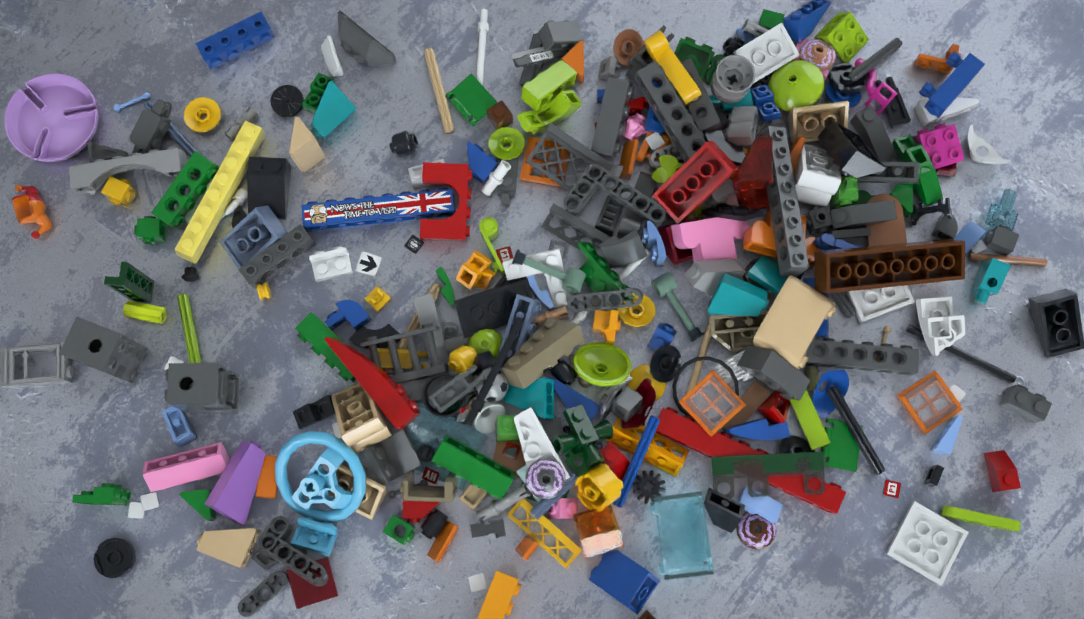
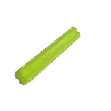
[177,294,201,363]

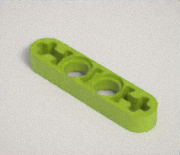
[941,506,1021,532]

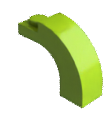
[517,90,582,135]

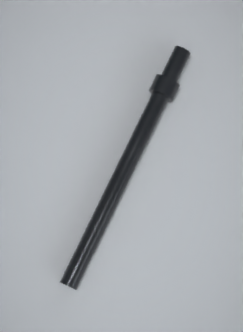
[465,317,524,425]
[906,324,1017,383]

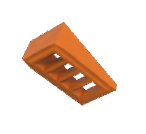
[789,136,805,174]
[515,535,539,560]

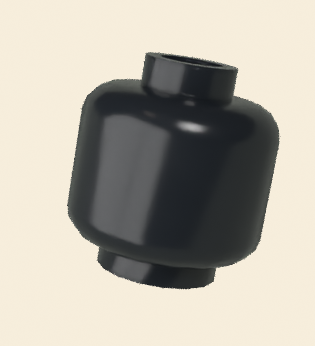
[389,131,419,158]

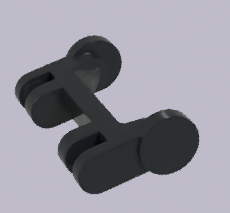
[911,198,953,226]

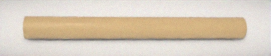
[686,322,711,394]

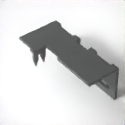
[469,519,506,538]

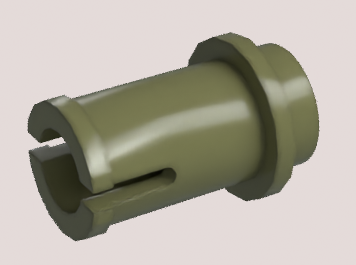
[804,366,820,391]

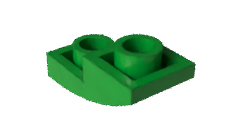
[302,73,335,113]

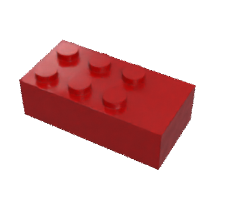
[652,140,739,224]

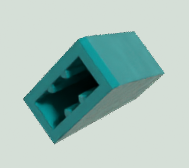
[310,80,357,139]
[707,273,769,316]
[503,378,554,420]

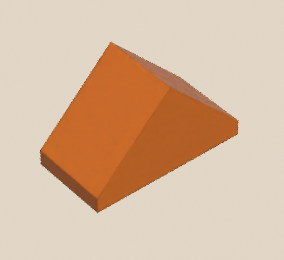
[562,41,584,83]

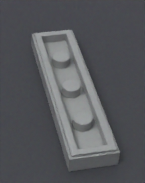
[413,293,450,368]

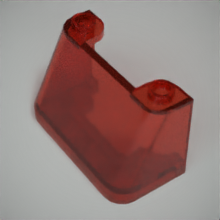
[733,135,773,212]

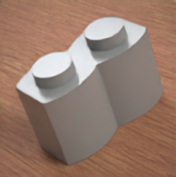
[726,106,759,145]

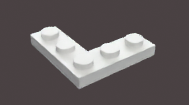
[503,248,571,308]

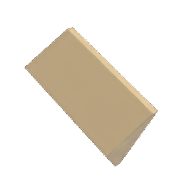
[787,101,849,144]
[289,117,326,173]
[328,465,387,520]

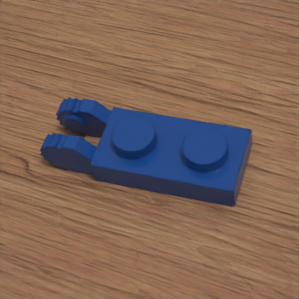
[814,233,863,251]

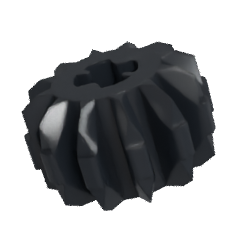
[632,470,666,504]

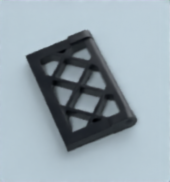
[701,203,767,221]

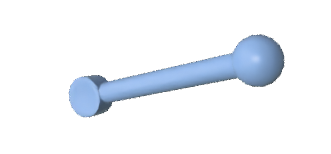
[113,92,150,112]

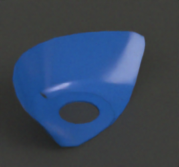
[812,370,849,419]

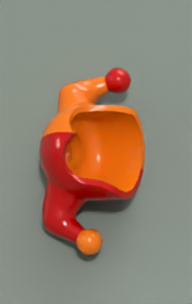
[12,184,53,239]

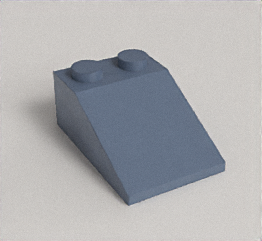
[219,206,288,269]

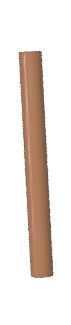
[968,253,1048,266]

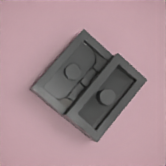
[599,230,647,268]

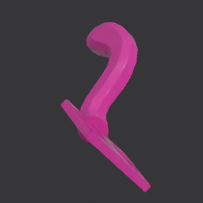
[854,58,898,116]

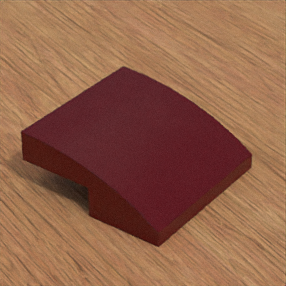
[286,557,338,609]

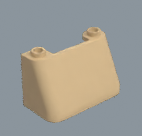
[753,275,837,370]

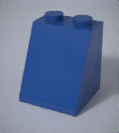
[588,546,660,615]

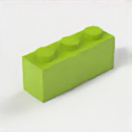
[521,59,577,112]

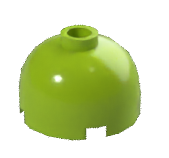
[467,329,503,360]

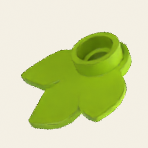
[651,155,684,184]

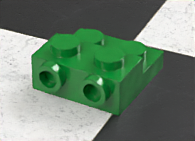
[674,36,715,81]
[72,483,131,506]

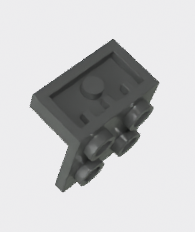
[363,429,422,485]

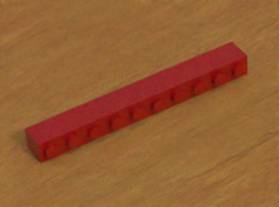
[656,407,846,515]

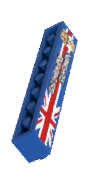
[301,187,455,232]

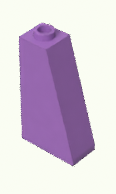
[204,441,266,525]

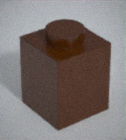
[487,100,513,130]

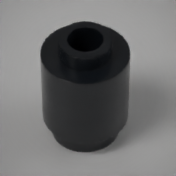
[548,358,577,386]
[420,509,448,540]

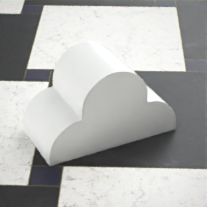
[793,143,841,207]

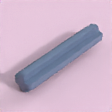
[530,472,578,520]

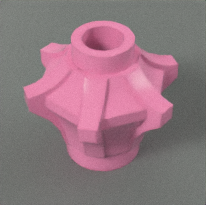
[623,113,648,141]

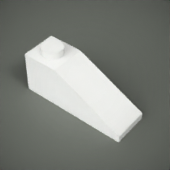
[914,97,980,128]

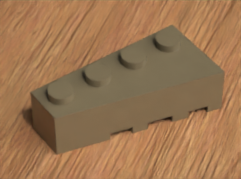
[502,318,586,389]

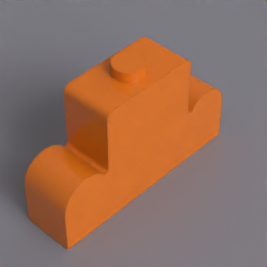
[742,211,822,269]

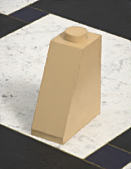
[196,528,261,568]

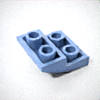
[641,221,666,267]

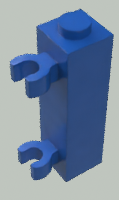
[919,52,985,118]

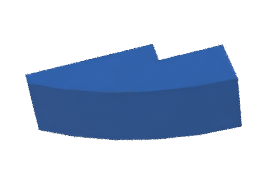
[723,418,791,440]

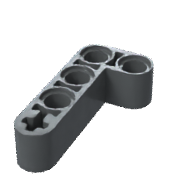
[617,171,656,239]
[258,516,329,587]

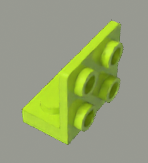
[814,12,869,63]

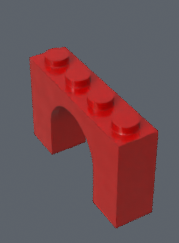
[420,162,473,242]

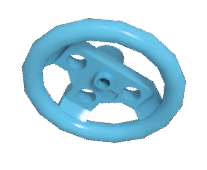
[275,431,366,523]

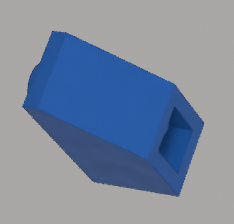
[467,142,498,185]

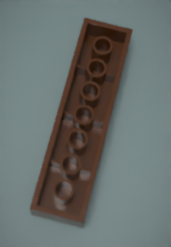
[814,239,965,294]

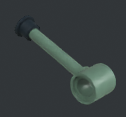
[512,249,586,294]
[651,272,704,342]

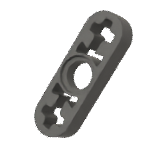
[238,571,289,617]

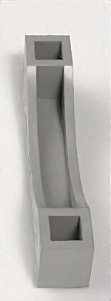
[69,146,187,193]

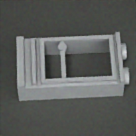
[0,342,74,389]

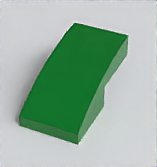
[435,266,456,309]

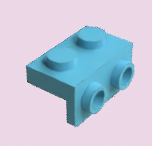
[291,517,338,556]

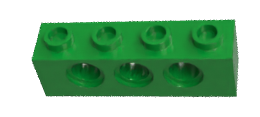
[151,151,219,228]

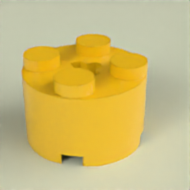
[575,463,623,512]

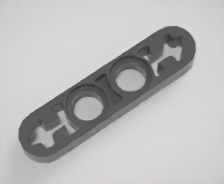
[568,288,643,312]

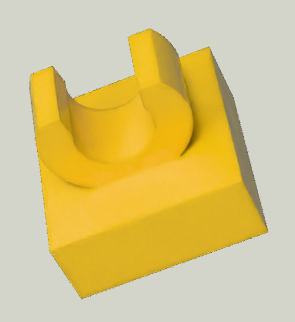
[364,285,392,313]

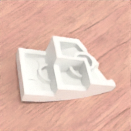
[916,296,965,356]

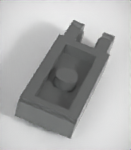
[429,365,485,413]

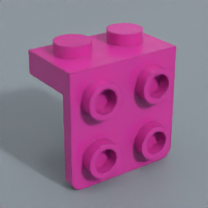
[912,123,964,169]

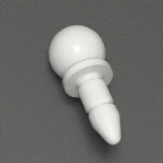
[225,188,248,215]

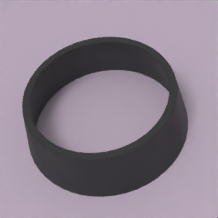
[422,373,466,417]

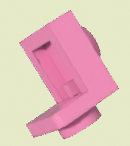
[547,498,578,519]

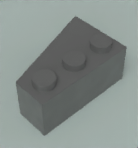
[737,345,811,401]

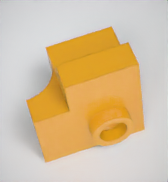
[455,250,496,290]
[592,310,621,345]

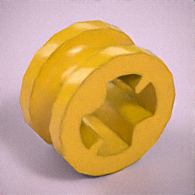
[257,282,271,300]

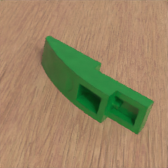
[892,134,943,207]

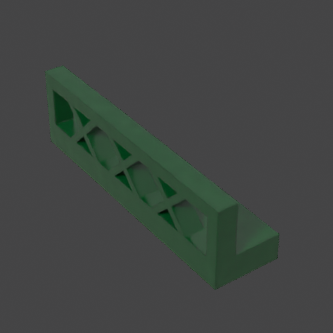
[104,262,154,303]

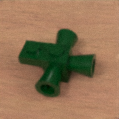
[553,405,613,468]

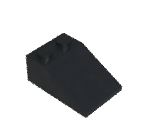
[247,157,291,219]
[1029,289,1084,358]

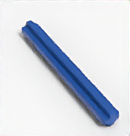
[613,415,660,508]

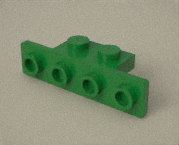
[577,241,635,300]

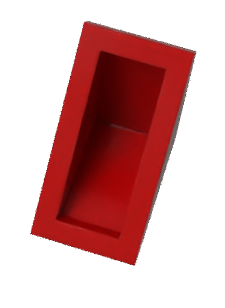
[757,390,790,424]

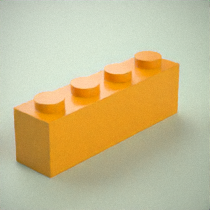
[477,570,521,619]

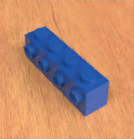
[195,11,275,69]

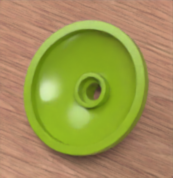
[768,60,824,112]
[573,342,632,386]

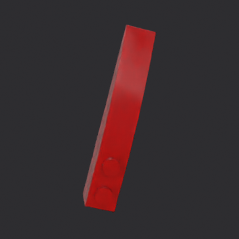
[324,337,421,429]

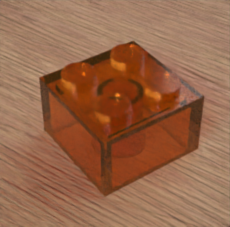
[573,504,624,558]

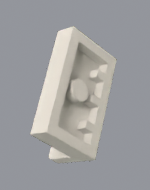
[309,246,353,282]

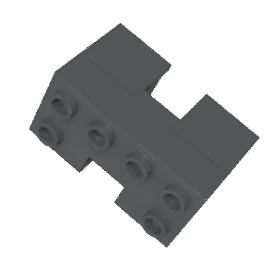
[59,317,148,383]
[164,363,240,414]

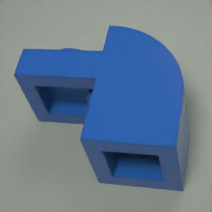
[325,300,372,331]

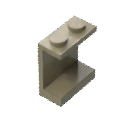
[400,470,457,502]

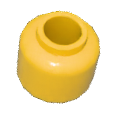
[449,345,477,374]

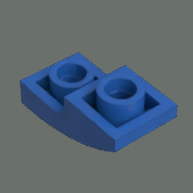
[750,85,781,122]

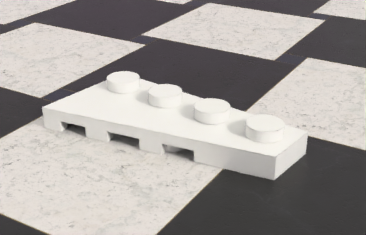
[513,407,570,497]

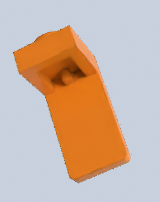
[914,44,961,73]

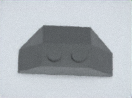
[338,10,397,66]

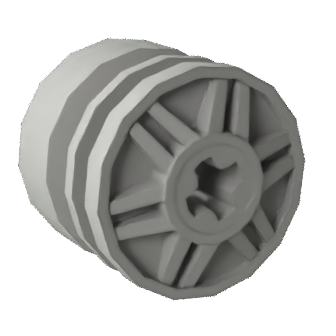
[710,55,756,104]

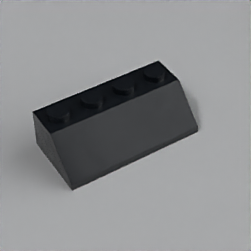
[818,119,886,178]

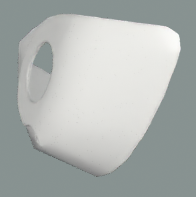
[968,124,1011,164]

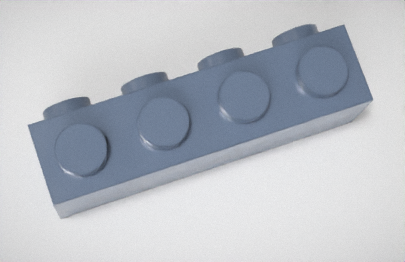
[498,294,541,372]

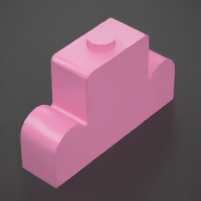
[671,217,748,262]

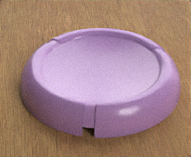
[4,73,99,162]

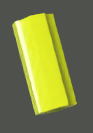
[123,300,167,324]

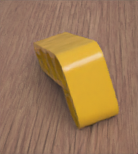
[644,30,702,105]

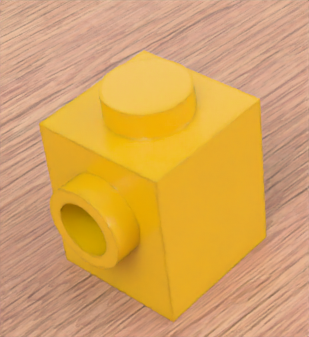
[101,176,136,207]

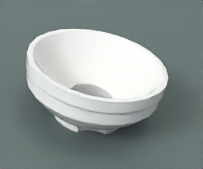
[473,402,507,434]

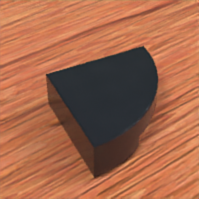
[231,206,247,228]

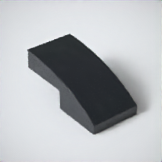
[293,395,335,429]

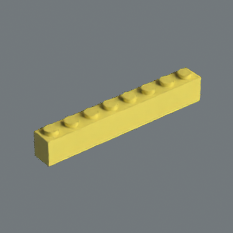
[174,121,265,264]

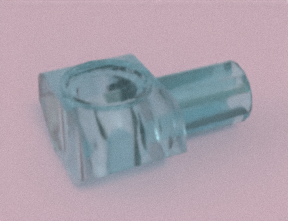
[985,189,1018,231]

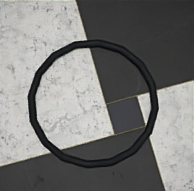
[672,356,739,422]

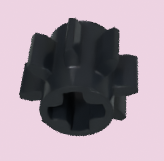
[722,37,745,57]

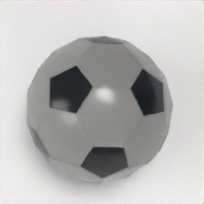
[474,367,509,402]

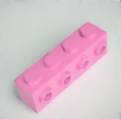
[142,442,230,492]

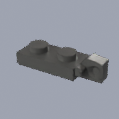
[497,157,519,207]

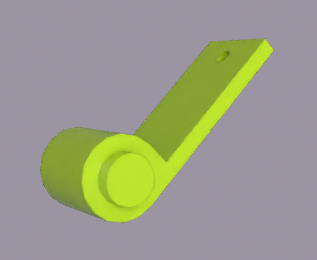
[479,217,505,277]

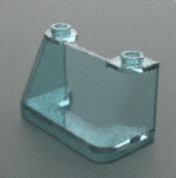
[650,491,714,580]

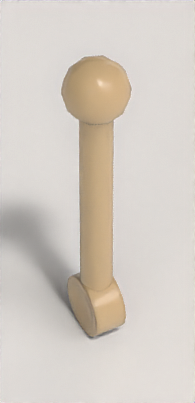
[874,326,891,361]

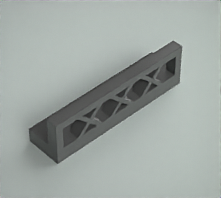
[541,203,611,253]

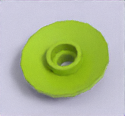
[488,127,525,160]

